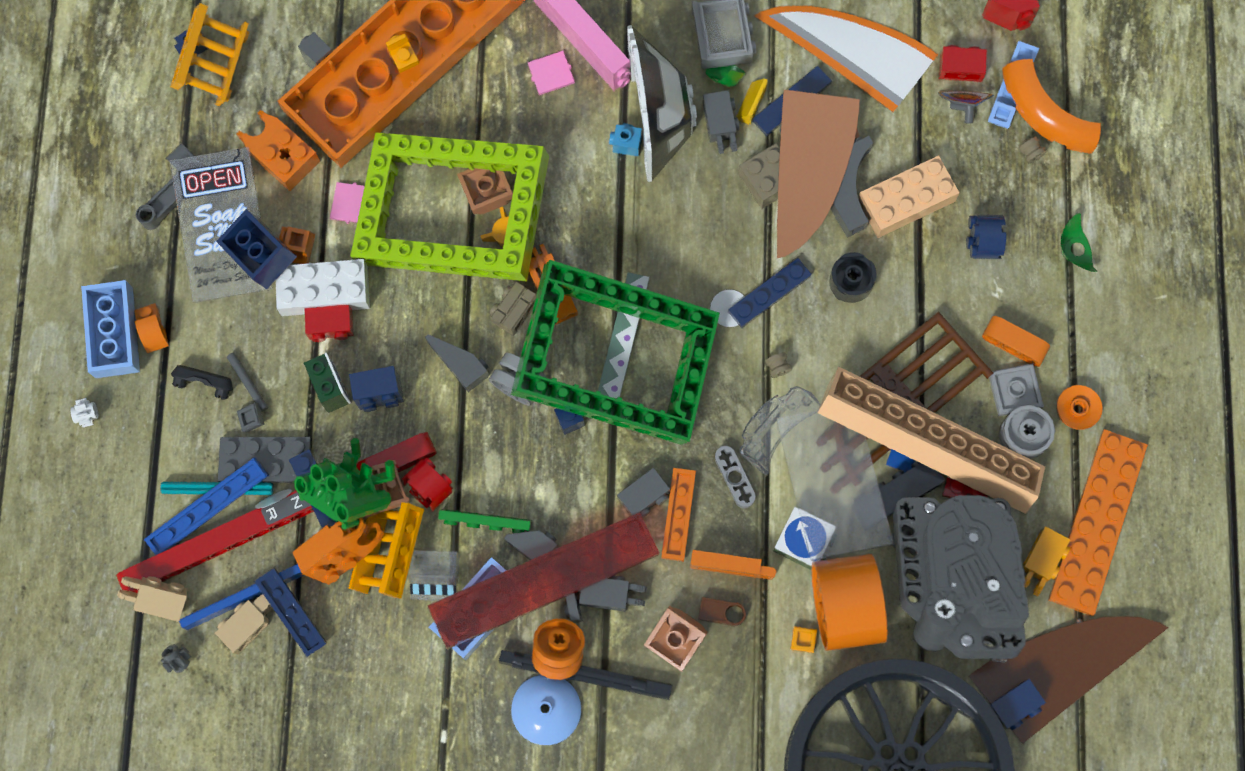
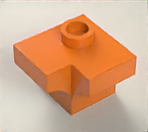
[279,226,316,264]

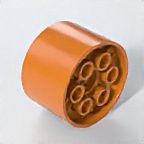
[811,554,887,651]

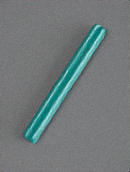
[160,481,273,495]

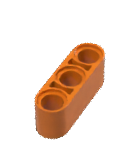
[982,316,1050,367]

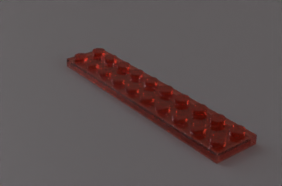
[427,512,660,650]

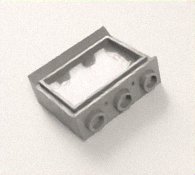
[692,0,756,69]

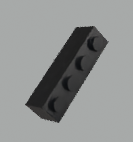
[851,461,945,531]

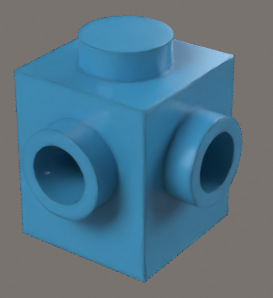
[609,123,642,156]

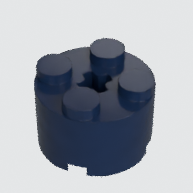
[966,214,1006,259]

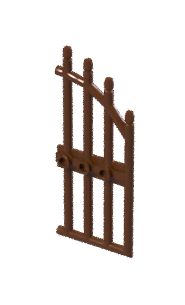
[815,311,994,495]

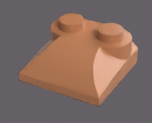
[457,168,513,214]
[644,606,708,672]

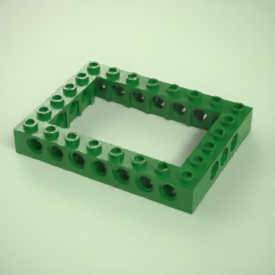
[511,260,720,445]

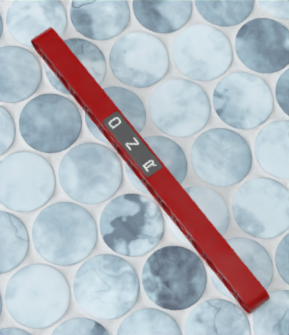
[116,432,437,593]

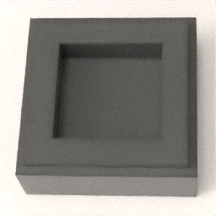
[237,403,265,432]

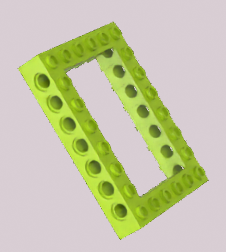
[350,132,549,281]

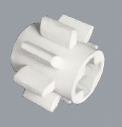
[70,398,98,427]

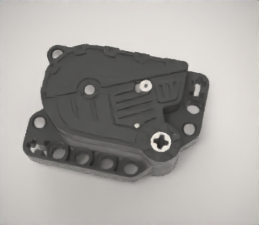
[893,495,1029,659]

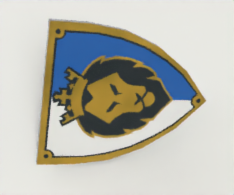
[938,91,994,124]

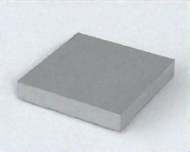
[989,364,1044,417]

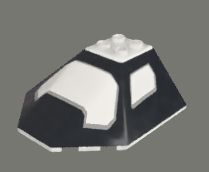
[627,25,697,182]

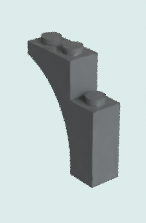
[830,136,873,238]

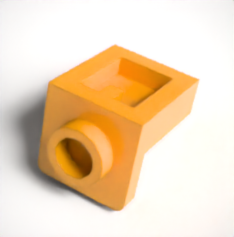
[386,34,419,73]

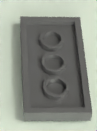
[218,437,311,483]

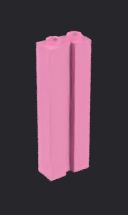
[533,0,631,91]

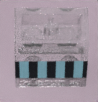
[409,550,460,601]

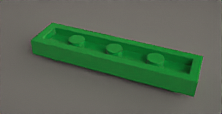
[438,509,532,533]

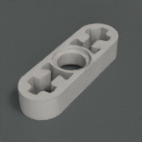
[715,446,755,509]

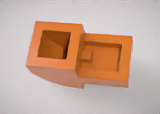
[134,303,169,353]

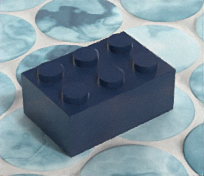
[216,209,297,289]

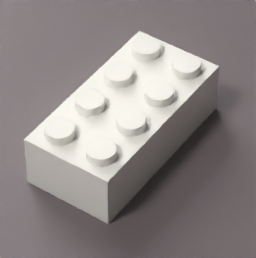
[276,259,370,316]

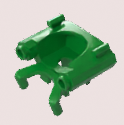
[294,438,396,530]

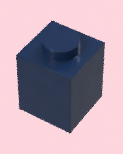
[554,408,585,435]

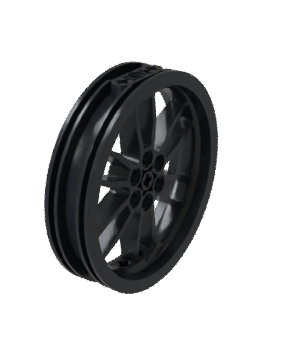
[784,659,1015,771]

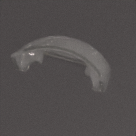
[740,386,821,476]

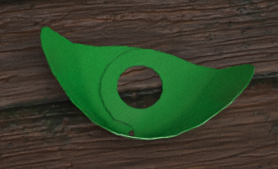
[706,65,746,87]
[1061,213,1097,272]

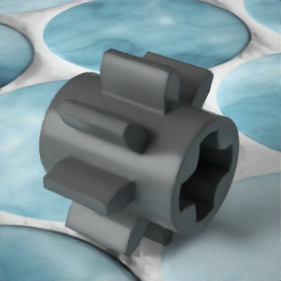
[161,644,191,673]

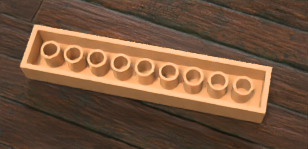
[818,367,1045,514]

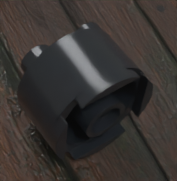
[829,252,877,303]

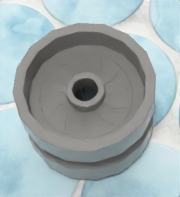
[488,352,547,406]
[999,405,1055,460]

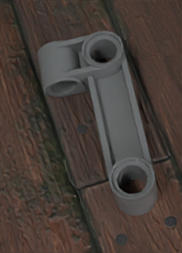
[135,143,203,230]

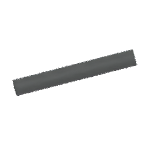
[227,353,268,412]

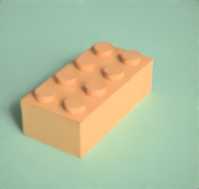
[858,155,959,238]

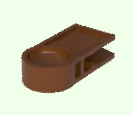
[698,597,746,627]

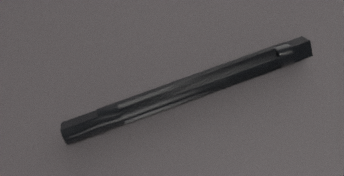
[499,650,673,700]

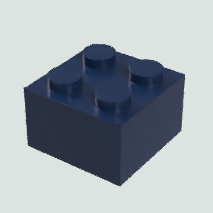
[349,366,404,412]

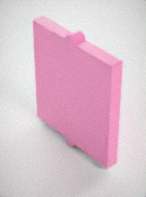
[528,51,575,95]
[330,182,364,224]

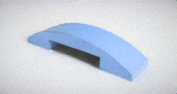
[988,41,1039,129]

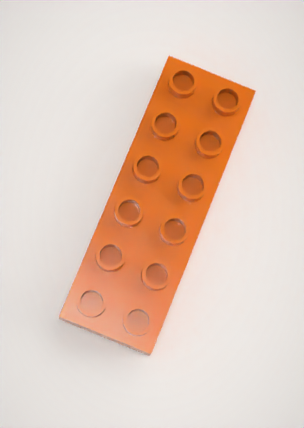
[278,0,525,168]

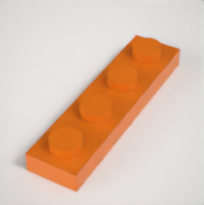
[661,468,696,562]

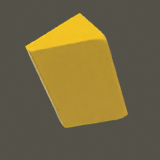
[736,78,768,125]

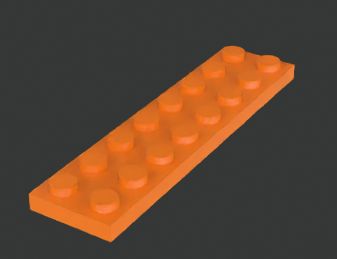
[1048,429,1148,616]

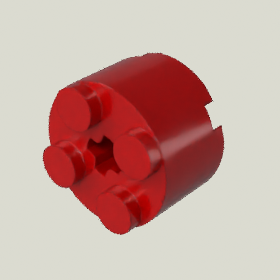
[401,458,453,512]

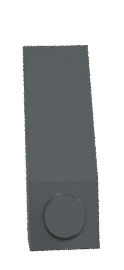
[425,334,489,393]

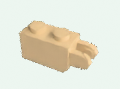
[215,594,272,655]

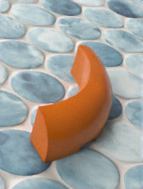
[1002,59,1101,153]

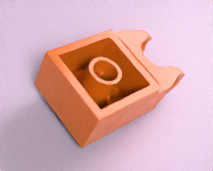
[236,110,320,191]
[292,517,384,585]

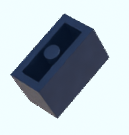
[989,679,1046,731]

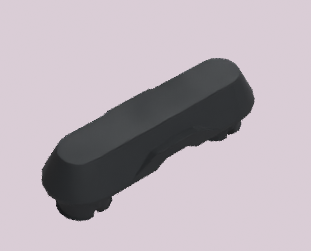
[171,365,233,400]

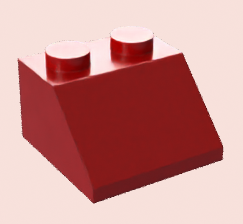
[982,0,1040,31]

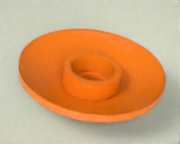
[1056,385,1103,430]

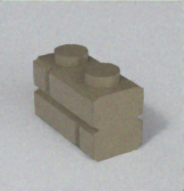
[490,282,536,336]

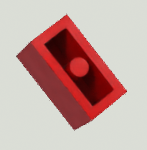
[939,45,987,82]
[304,305,354,342]

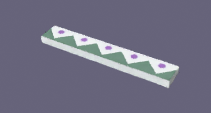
[598,272,649,398]

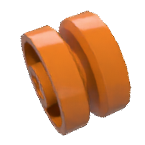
[532,618,585,680]

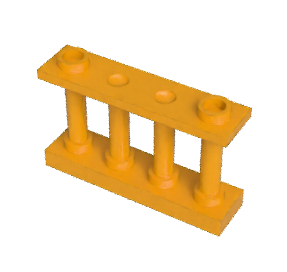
[170,3,249,106]
[348,502,424,599]

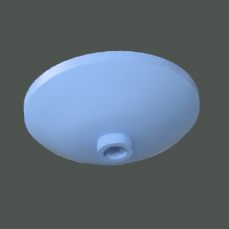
[511,675,581,745]

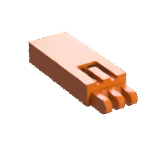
[529,244,578,325]
[690,550,776,580]

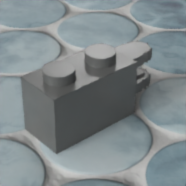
[702,90,739,154]
[579,573,647,612]

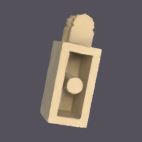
[117,576,188,622]

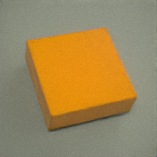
[790,626,817,653]

